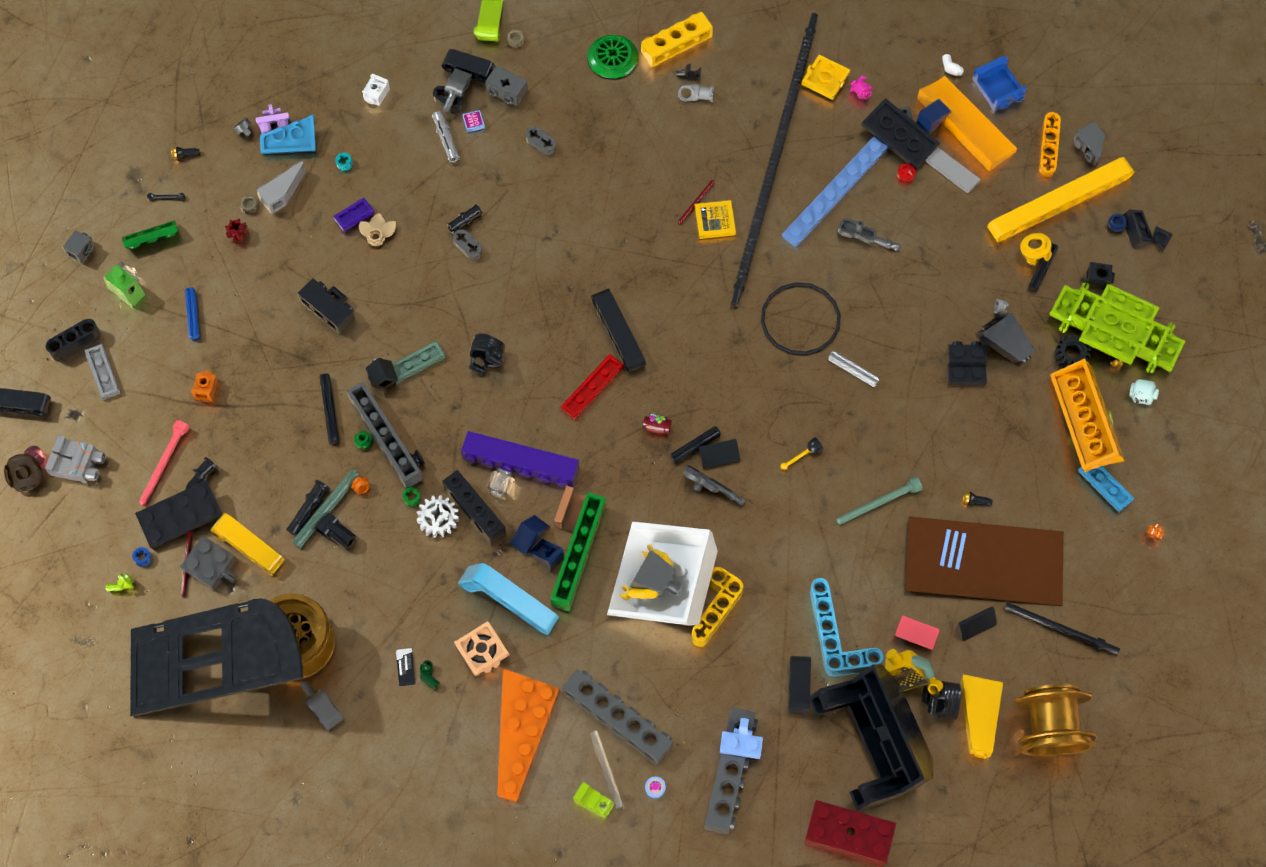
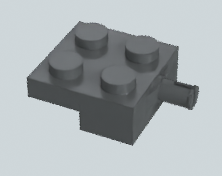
[180,536,238,592]

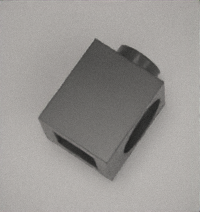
[62,230,95,264]

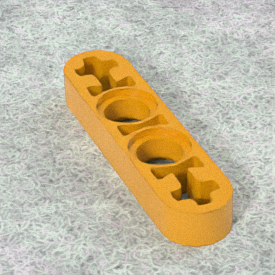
[1039,112,1061,177]

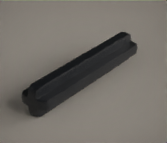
[1028,243,1059,291]
[670,426,721,463]

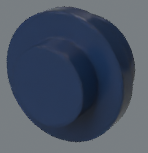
[1108,214,1127,232]

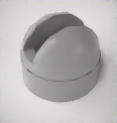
[994,299,1009,315]

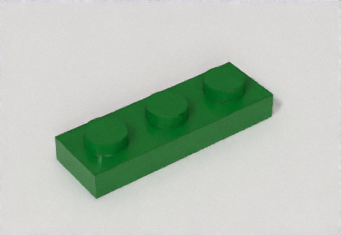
[122,220,178,249]

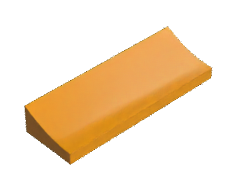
[917,76,1017,172]
[1050,359,1125,472]

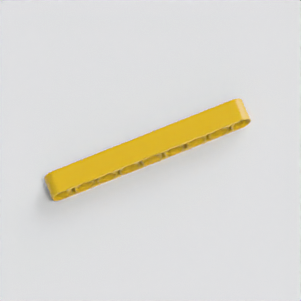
[987,157,1135,242]

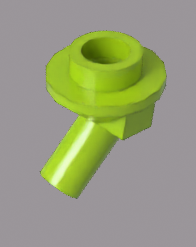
[106,573,134,591]

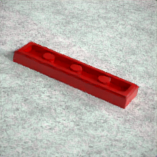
[560,354,624,420]

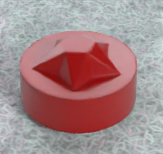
[897,164,916,183]

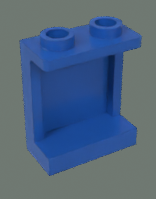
[972,55,1028,112]

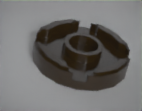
[4,454,42,492]

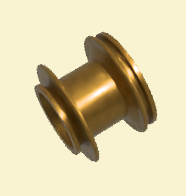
[269,593,335,678]
[1014,684,1097,756]

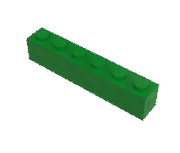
[550,492,606,612]

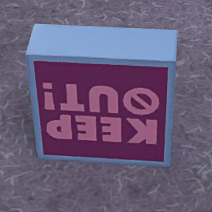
[462,110,485,133]

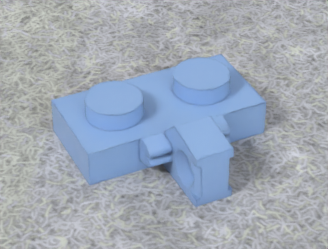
[719,718,763,759]

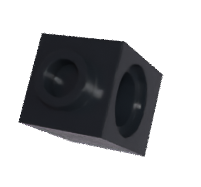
[1085,262,1115,290]

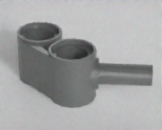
[443,68,472,113]
[300,681,344,731]

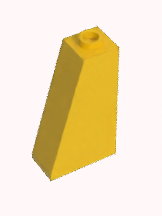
[960,674,1003,759]

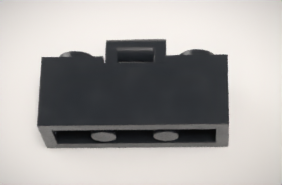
[297,278,355,334]

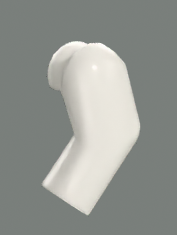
[942,54,964,76]

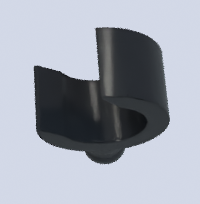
[676,64,701,80]

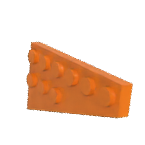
[497,669,560,803]

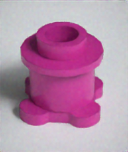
[850,75,873,99]

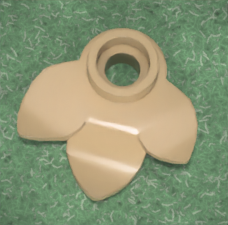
[359,213,396,246]

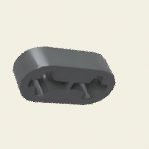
[526,127,556,155]
[453,229,482,260]

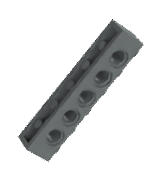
[347,382,423,488]
[562,669,673,766]
[704,707,758,835]

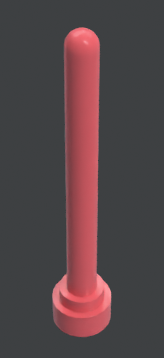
[139,420,190,505]

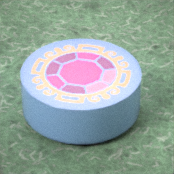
[645,777,666,798]

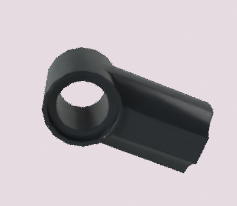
[315,513,356,549]

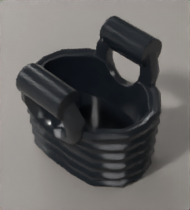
[469,333,505,375]
[922,681,962,720]

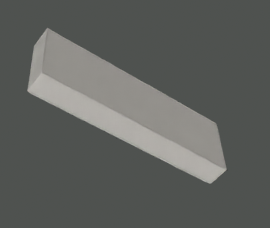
[926,148,980,194]
[84,344,121,400]

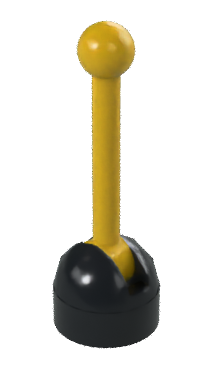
[780,437,824,470]

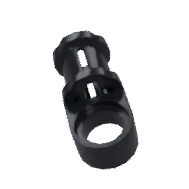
[186,457,218,489]

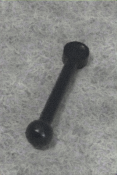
[147,193,185,201]

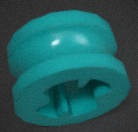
[335,153,353,171]

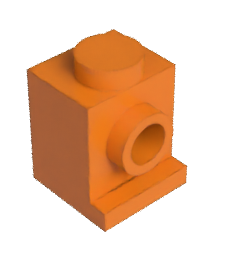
[191,370,218,402]

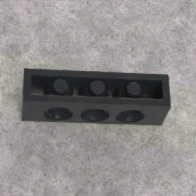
[442,470,506,546]

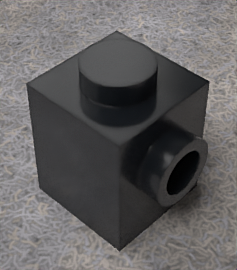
[366,358,398,389]

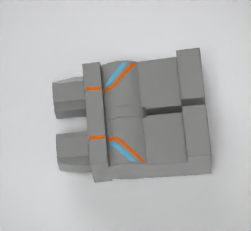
[45,435,106,484]

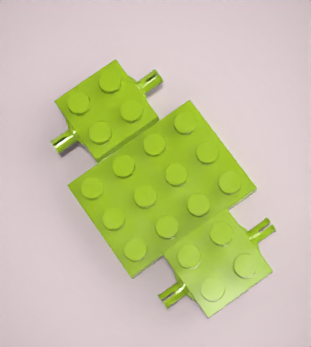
[1049,283,1186,374]

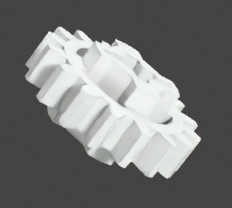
[417,495,459,538]

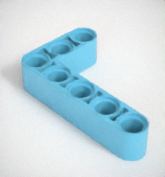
[458,563,559,635]
[810,578,883,677]

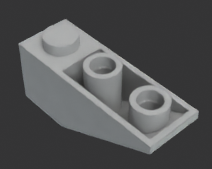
[256,161,306,214]

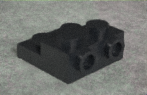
[946,341,987,386]

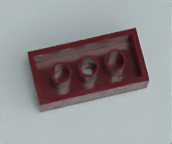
[804,800,896,867]

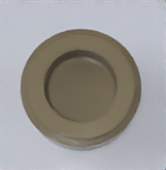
[506,30,524,48]
[239,195,259,214]

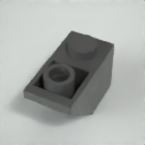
[1073,122,1105,167]

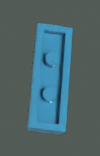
[1078,466,1134,512]

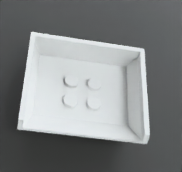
[607,522,718,625]

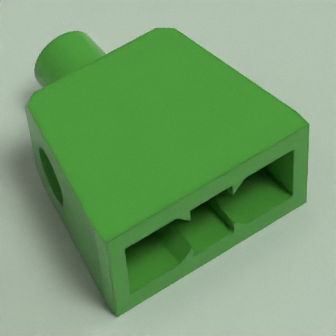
[104,265,145,308]

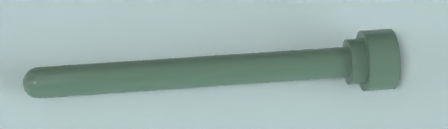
[836,476,923,525]

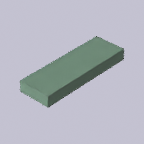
[393,340,446,384]

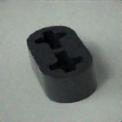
[433,86,463,114]

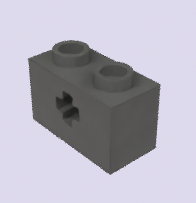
[485,66,528,106]

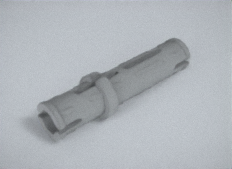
[432,111,460,162]

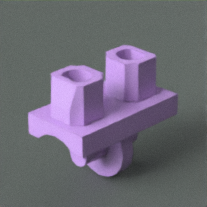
[256,104,291,134]

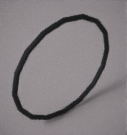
[761,282,841,355]

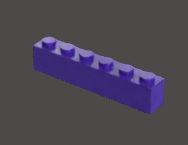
[461,431,579,488]

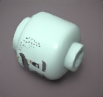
[1129,379,1159,405]

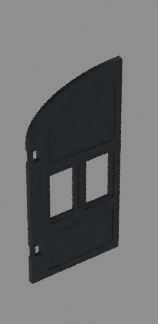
[130,598,304,717]

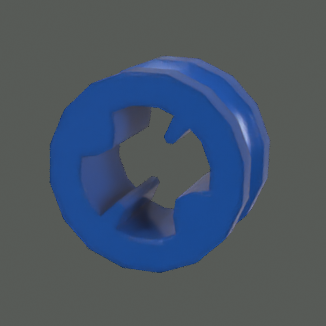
[132,547,151,567]

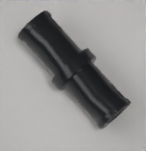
[446,204,482,234]

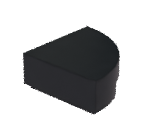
[1153,226,1173,251]

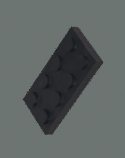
[861,98,940,170]
[135,480,223,549]

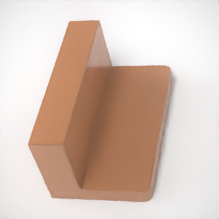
[554,486,585,533]

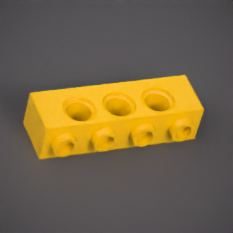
[641,12,713,67]

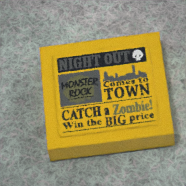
[695,200,736,239]

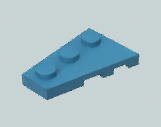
[260,115,316,154]

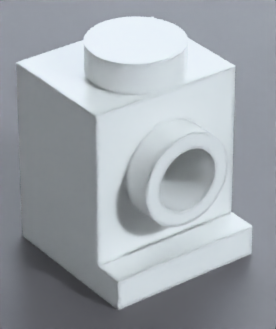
[362,73,390,106]

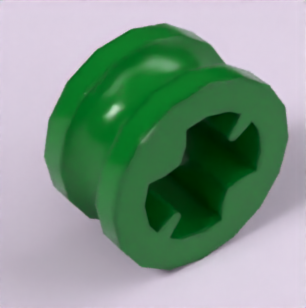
[402,487,421,507]

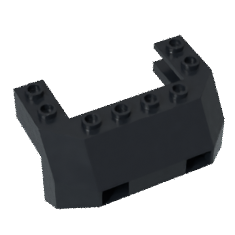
[808,664,933,811]

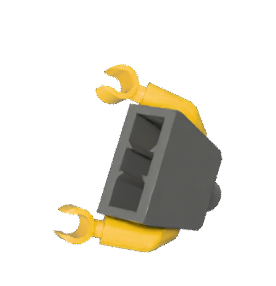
[619,544,681,600]

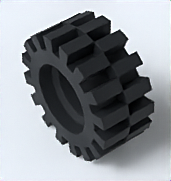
[1055,334,1091,368]

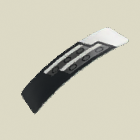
[396,648,415,686]

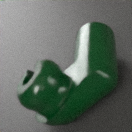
[420,660,440,690]

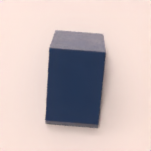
[916,99,952,135]
[510,515,550,556]
[529,539,564,573]

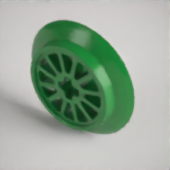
[587,35,639,78]

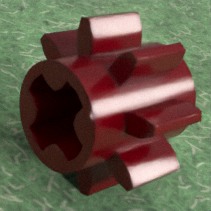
[225,218,248,242]

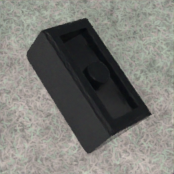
[1123,209,1154,247]
[699,439,741,469]
[956,606,997,641]

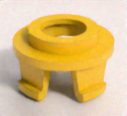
[1020,233,1052,265]

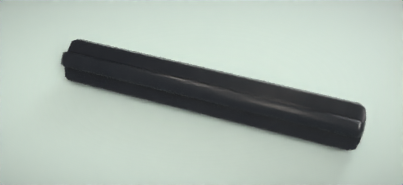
[319,373,339,444]

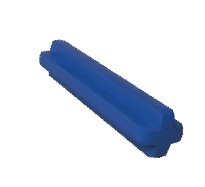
[185,287,200,340]

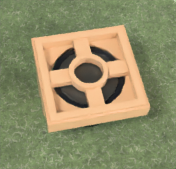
[454,621,509,676]

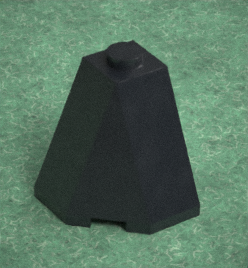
[975,313,1036,363]

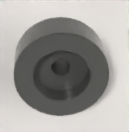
[233,117,252,137]

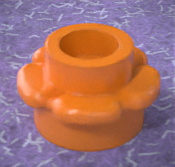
[351,477,370,494]
[1146,523,1166,540]

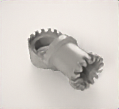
[678,84,714,102]

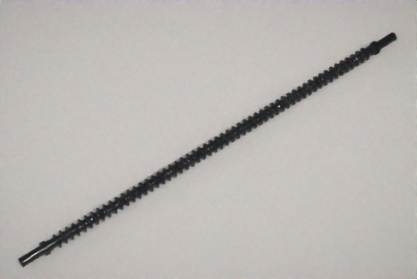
[731,13,818,307]

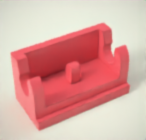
[895,615,940,650]

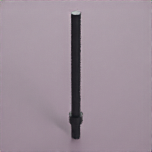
[1004,602,1120,655]

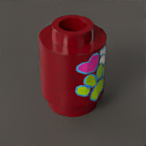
[643,413,672,436]

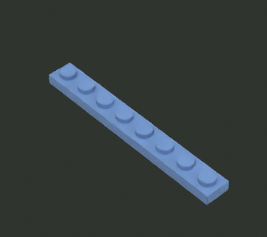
[782,137,888,247]

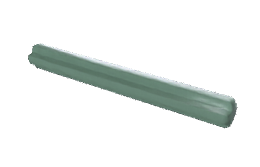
[292,469,359,548]

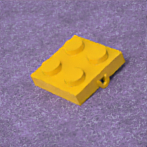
[802,55,850,100]

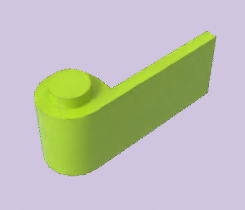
[474,0,503,42]

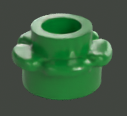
[353,430,373,449]

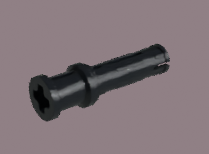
[286,480,330,536]

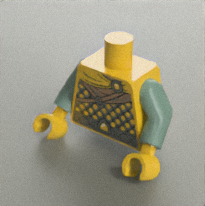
[884,649,943,695]

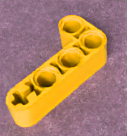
[211,513,285,576]
[691,567,743,647]

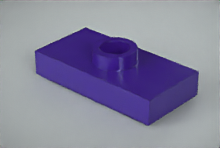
[333,197,375,232]

